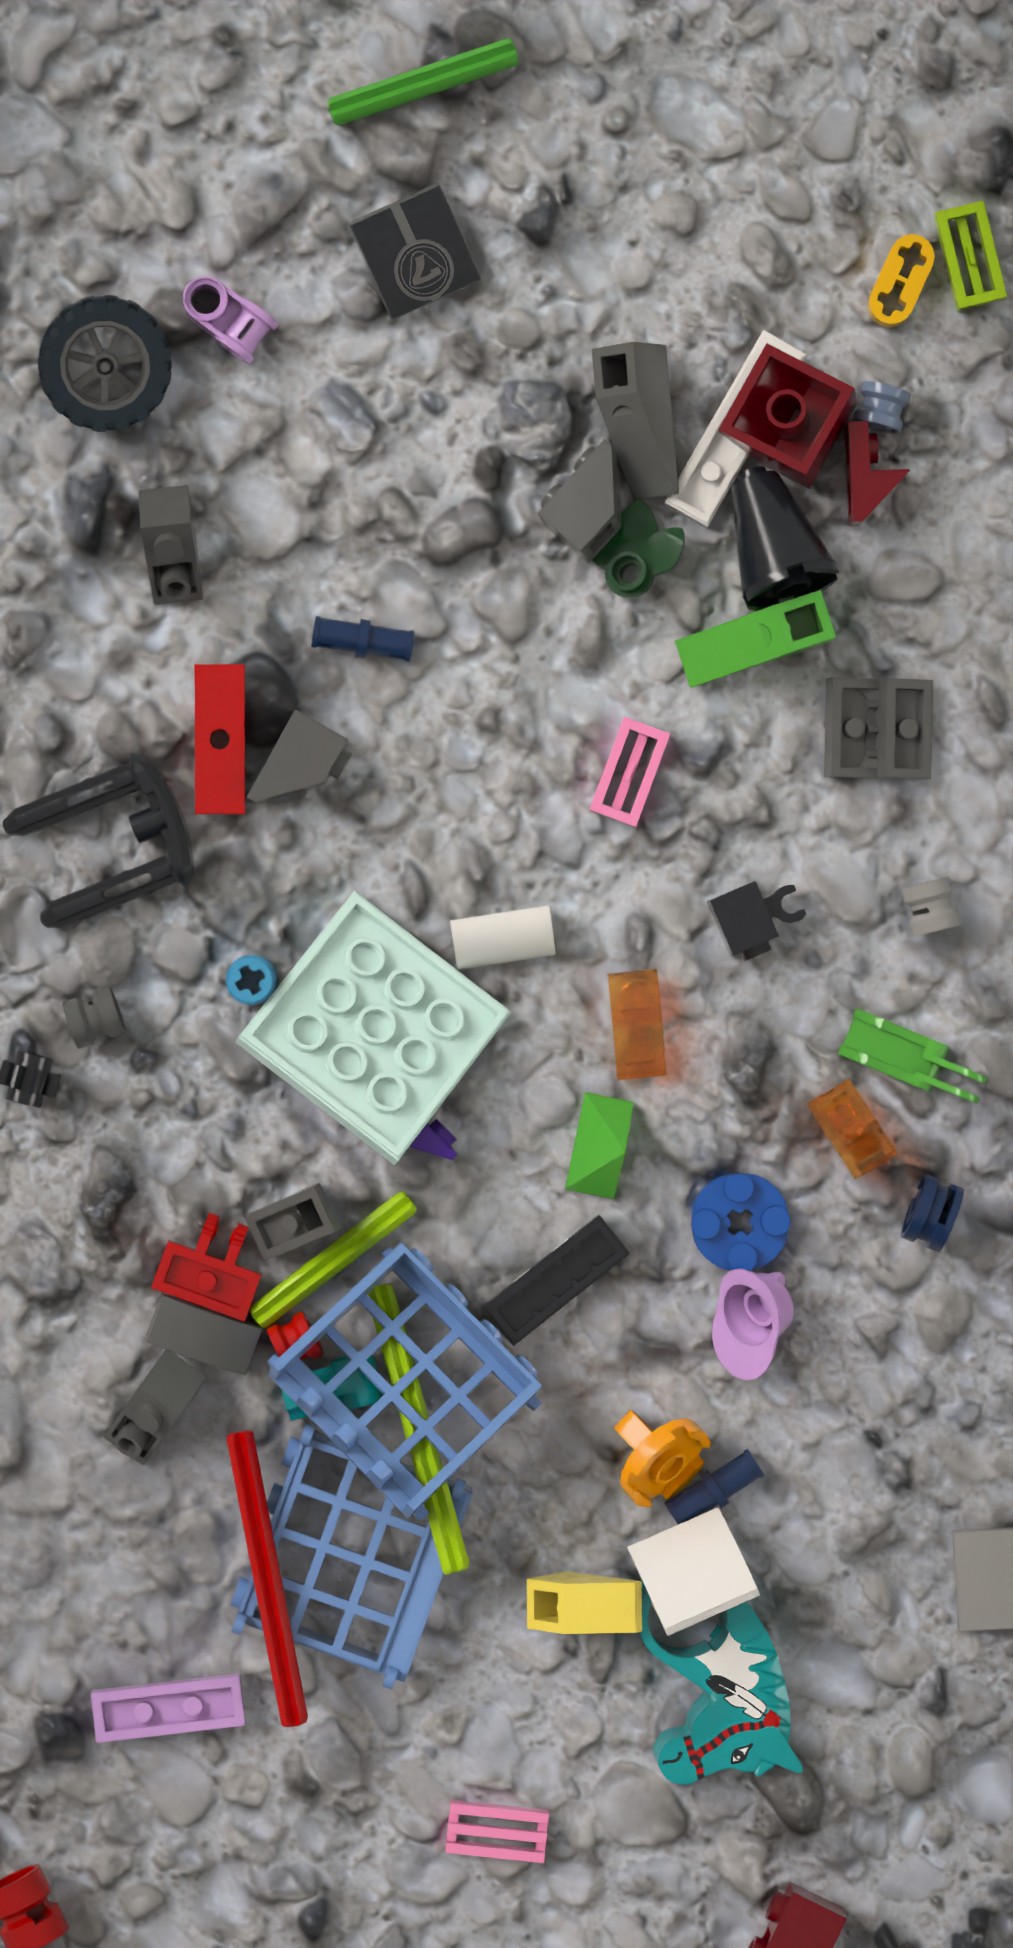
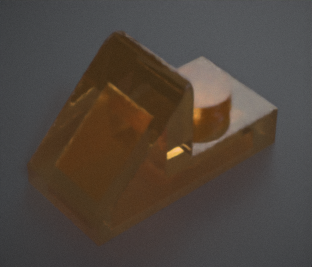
[807,1078,898,1180]

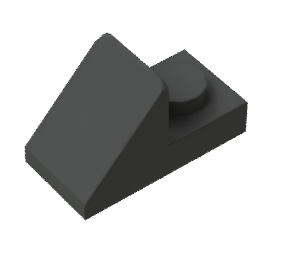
[244,1183,341,1261]

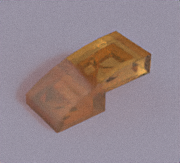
[607,969,667,1080]

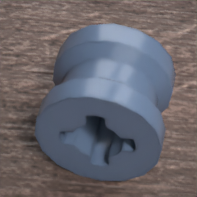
[853,381,911,434]

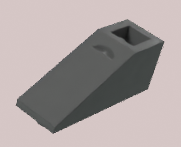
[592,342,679,500]

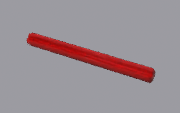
[227,1430,308,1727]

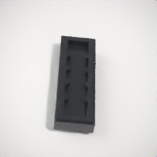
[482,1214,630,1346]

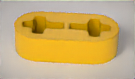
[867,234,935,328]

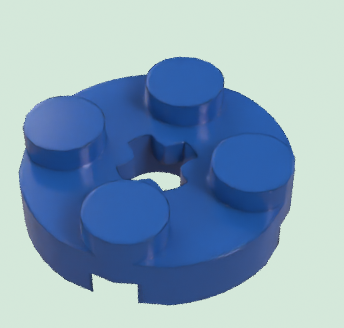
[690,1172,791,1271]

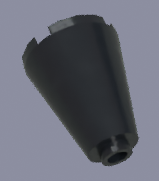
[731,466,839,611]

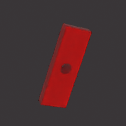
[194,664,246,815]

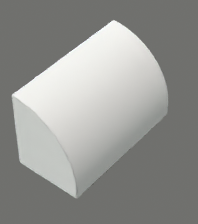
[450,905,556,970]

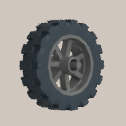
[38,295,172,432]

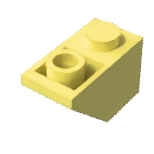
[527,1571,642,1634]

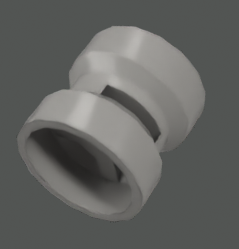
[901,876,961,937]

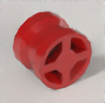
[267,1310,324,1361]

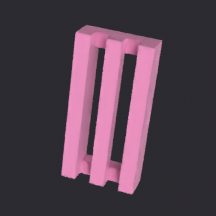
[589,717,670,827]
[445,1800,549,1863]

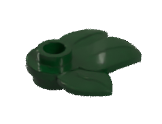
[592,499,685,598]

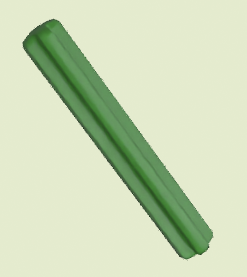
[327,38,518,125]

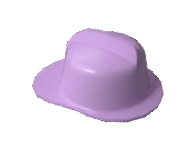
[712,1268,794,1380]

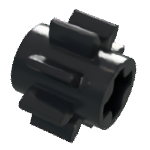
[0,1050,61,1108]

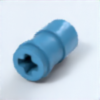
[226,955,279,1005]

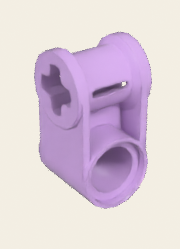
[183,276,279,365]

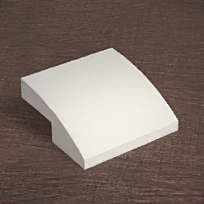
[627,1507,760,1636]

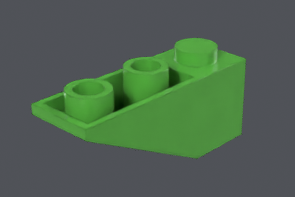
[675,590,836,688]

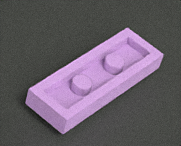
[91,1673,246,1743]

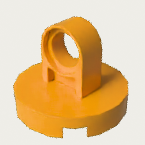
[613,1409,711,1508]

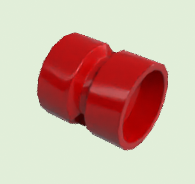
[0,1864,69,1948]

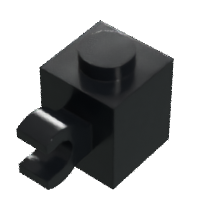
[707,881,806,961]

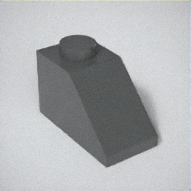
[247,710,352,804]

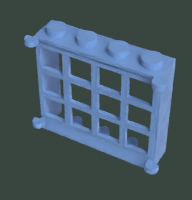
[267,1242,542,1521]
[230,1424,472,1690]

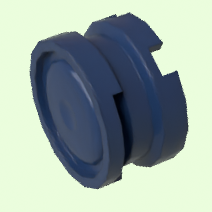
[901,1173,964,1252]

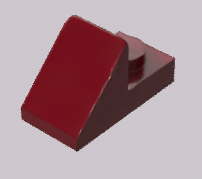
[844,421,910,527]

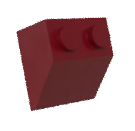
[718,343,857,489]

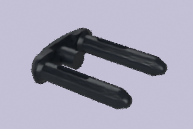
[3,753,194,929]

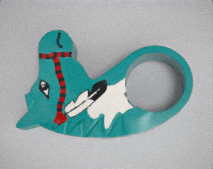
[638,1580,803,1785]

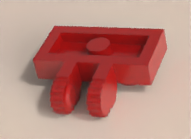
[151,1212,263,1322]

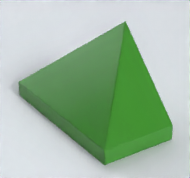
[565,1092,634,1199]

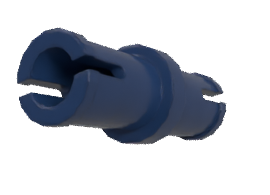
[311,616,414,662]
[664,1448,765,1524]

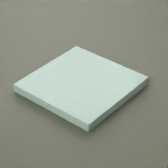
[235,891,511,1165]

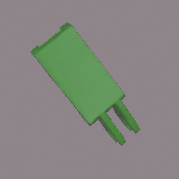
[837,1008,988,1104]

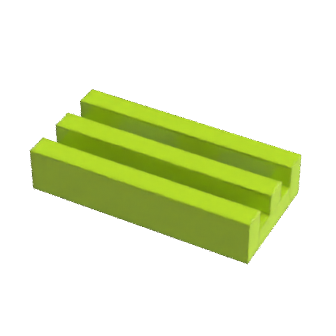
[933,200,1007,312]

